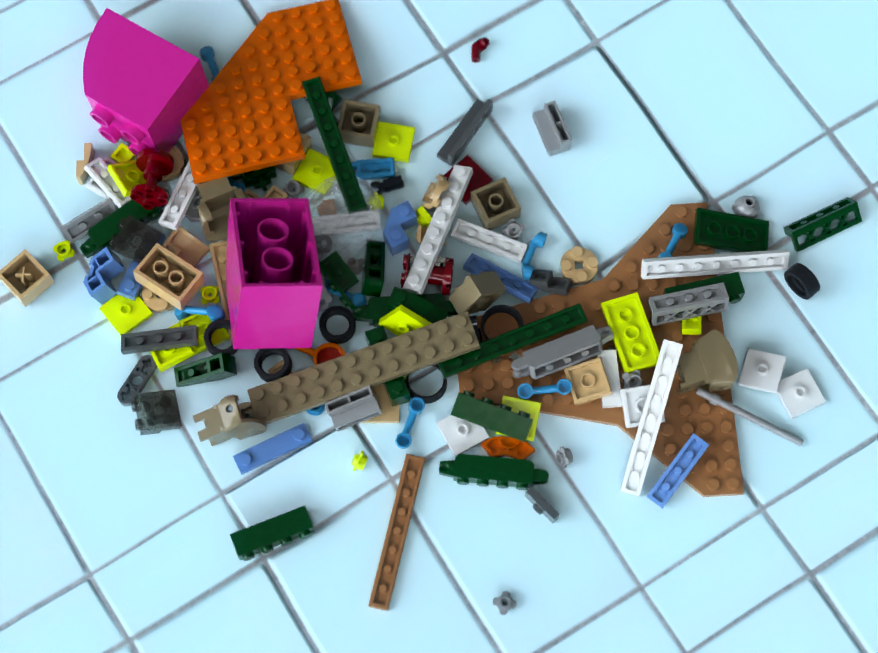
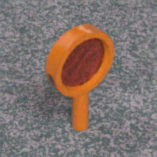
[293,343,345,365]

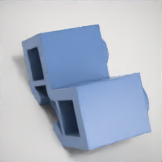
[383,201,417,256]
[83,247,125,305]

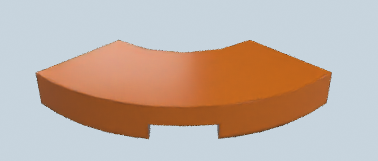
[480,436,536,460]

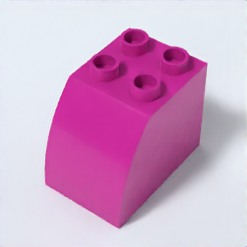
[83,8,209,156]
[226,198,323,350]

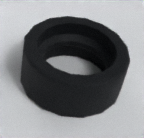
[784,263,820,300]
[319,306,356,344]
[204,319,238,355]
[254,348,292,382]

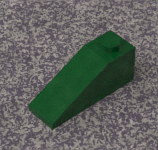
[361,240,385,297]
[387,286,449,323]
[174,353,237,387]

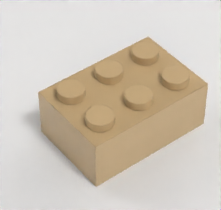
[133,243,205,311]

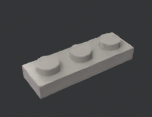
[61,197,117,244]

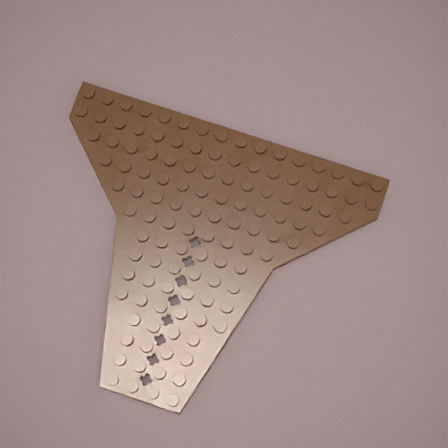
[458,202,744,497]

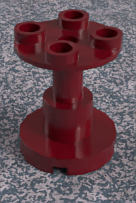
[130,148,174,210]
[400,253,454,296]

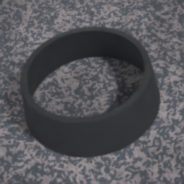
[481,305,523,340]
[405,364,447,404]

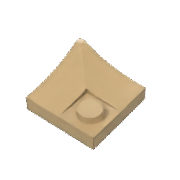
[162,226,210,267]

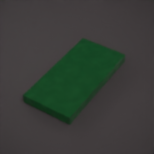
[693,208,769,253]

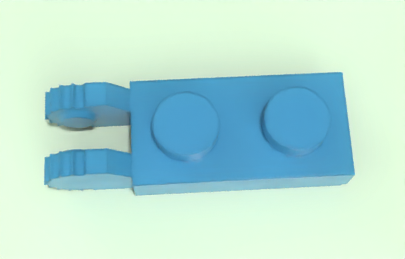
[351,158,395,180]

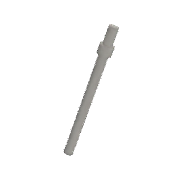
[696,387,804,446]

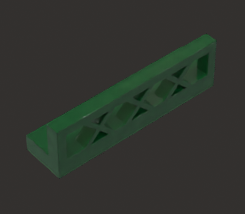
[783,197,862,252]

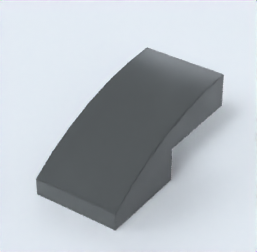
[529,269,572,296]

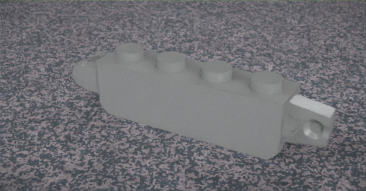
[511,325,614,379]

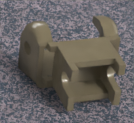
[196,177,249,241]
[676,330,738,395]
[193,395,267,446]

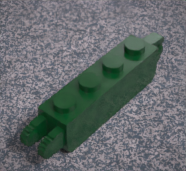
[79,189,170,258]
[354,293,458,327]
[439,454,549,490]

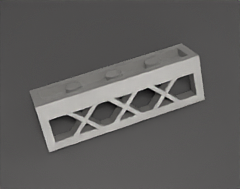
[648,282,729,326]

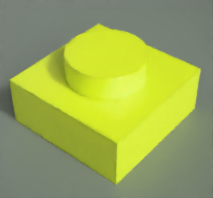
[110,143,136,163]
[416,206,432,228]
[682,316,702,335]

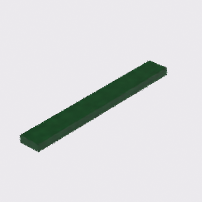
[302,77,367,214]
[438,303,588,379]

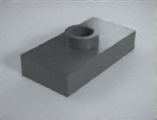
[525,486,560,524]

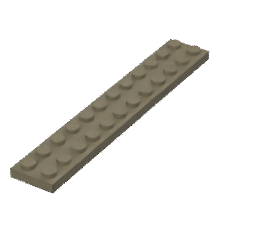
[247,311,480,425]

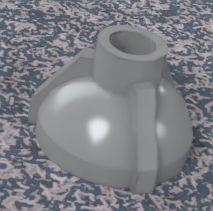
[732,196,760,218]

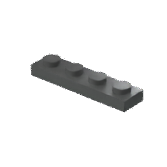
[121,325,199,355]

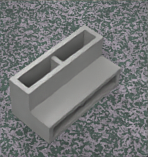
[532,101,572,157]
[324,385,383,432]

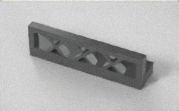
[437,99,493,166]

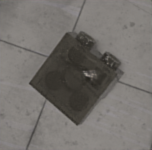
[109,215,163,264]
[131,389,182,435]

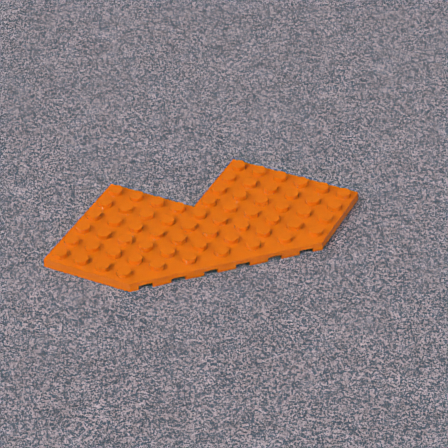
[180,0,362,184]

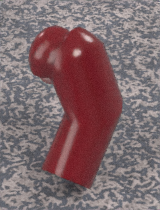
[471,37,490,63]

